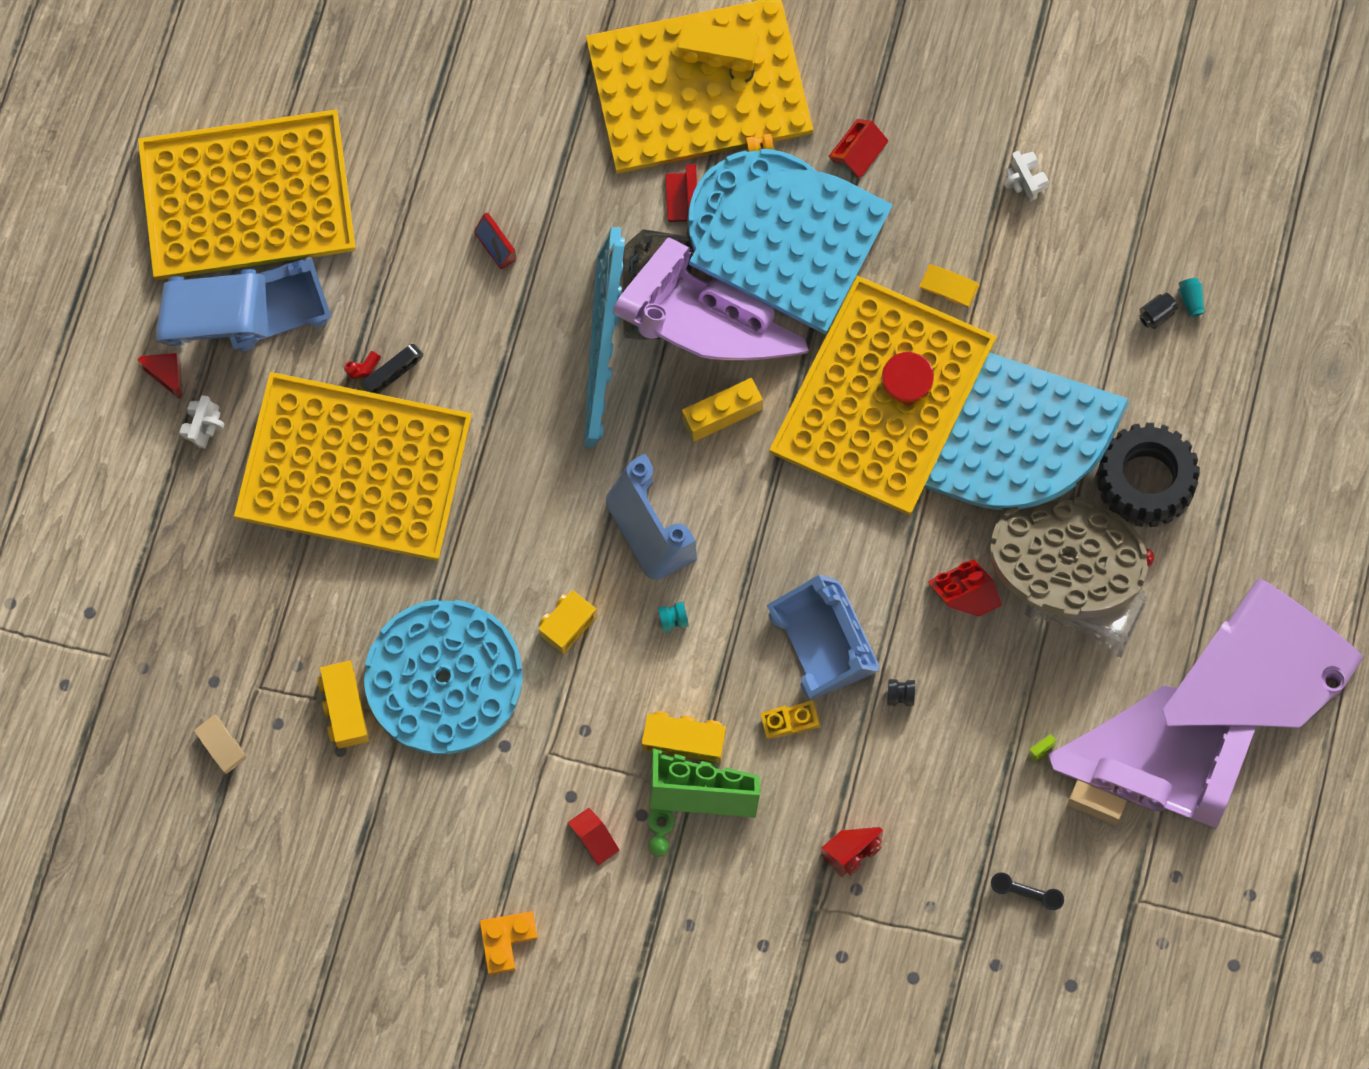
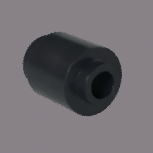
[1139,292,1178,329]

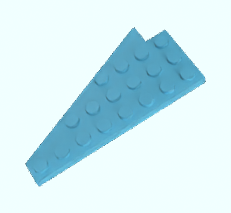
[584,227,625,448]

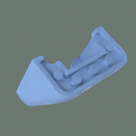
[230,257,332,352]
[156,269,268,346]
[606,454,697,580]
[767,575,880,699]

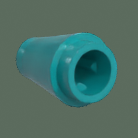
[1178,278,1205,317]

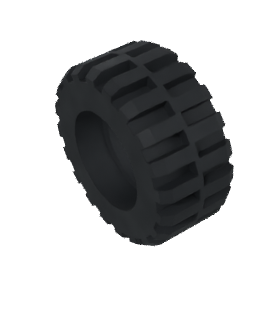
[1097,422,1200,527]

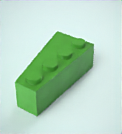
[649,748,760,818]

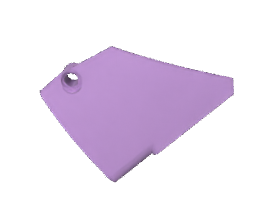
[613,237,809,360]
[1162,579,1364,728]
[1048,686,1256,829]

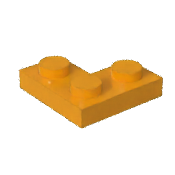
[480,911,538,975]

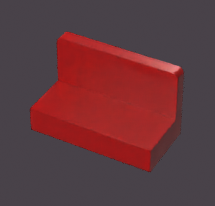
[828,119,888,178]
[665,164,697,222]

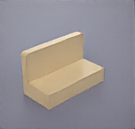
[1067,780,1127,826]

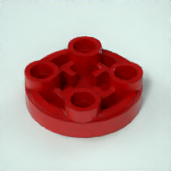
[882,352,934,406]

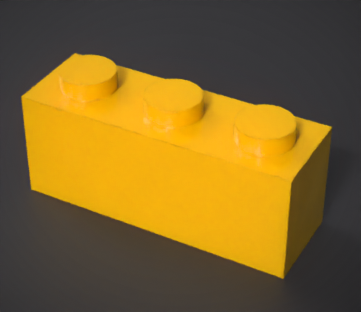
[678,20,758,72]
[682,378,763,442]
[317,660,369,749]
[642,711,726,764]

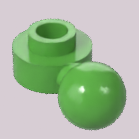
[648,809,675,857]

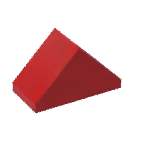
[137,353,183,399]
[567,808,620,866]

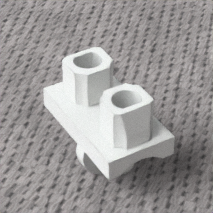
[1003,151,1049,202]
[179,395,225,449]

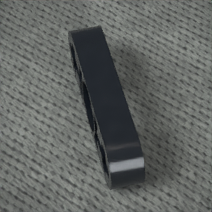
[357,344,424,394]

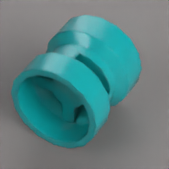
[657,601,689,633]

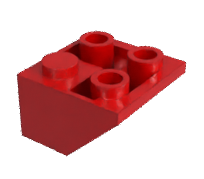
[928,559,1002,617]
[820,827,883,877]

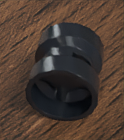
[887,679,915,706]

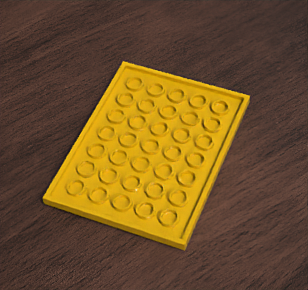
[586,0,813,174]
[138,109,356,281]
[769,275,997,516]
[234,372,472,562]

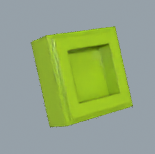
[1028,734,1056,763]

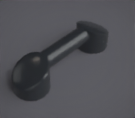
[991,872,1064,910]

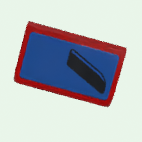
[474,212,517,269]

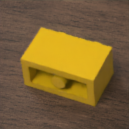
[538,590,598,655]

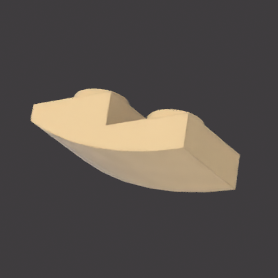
[194,714,247,774]

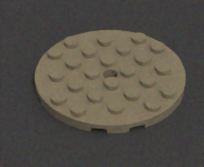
[990,497,1148,618]

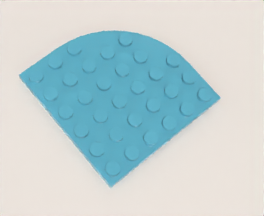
[689,169,893,335]
[925,353,1129,510]

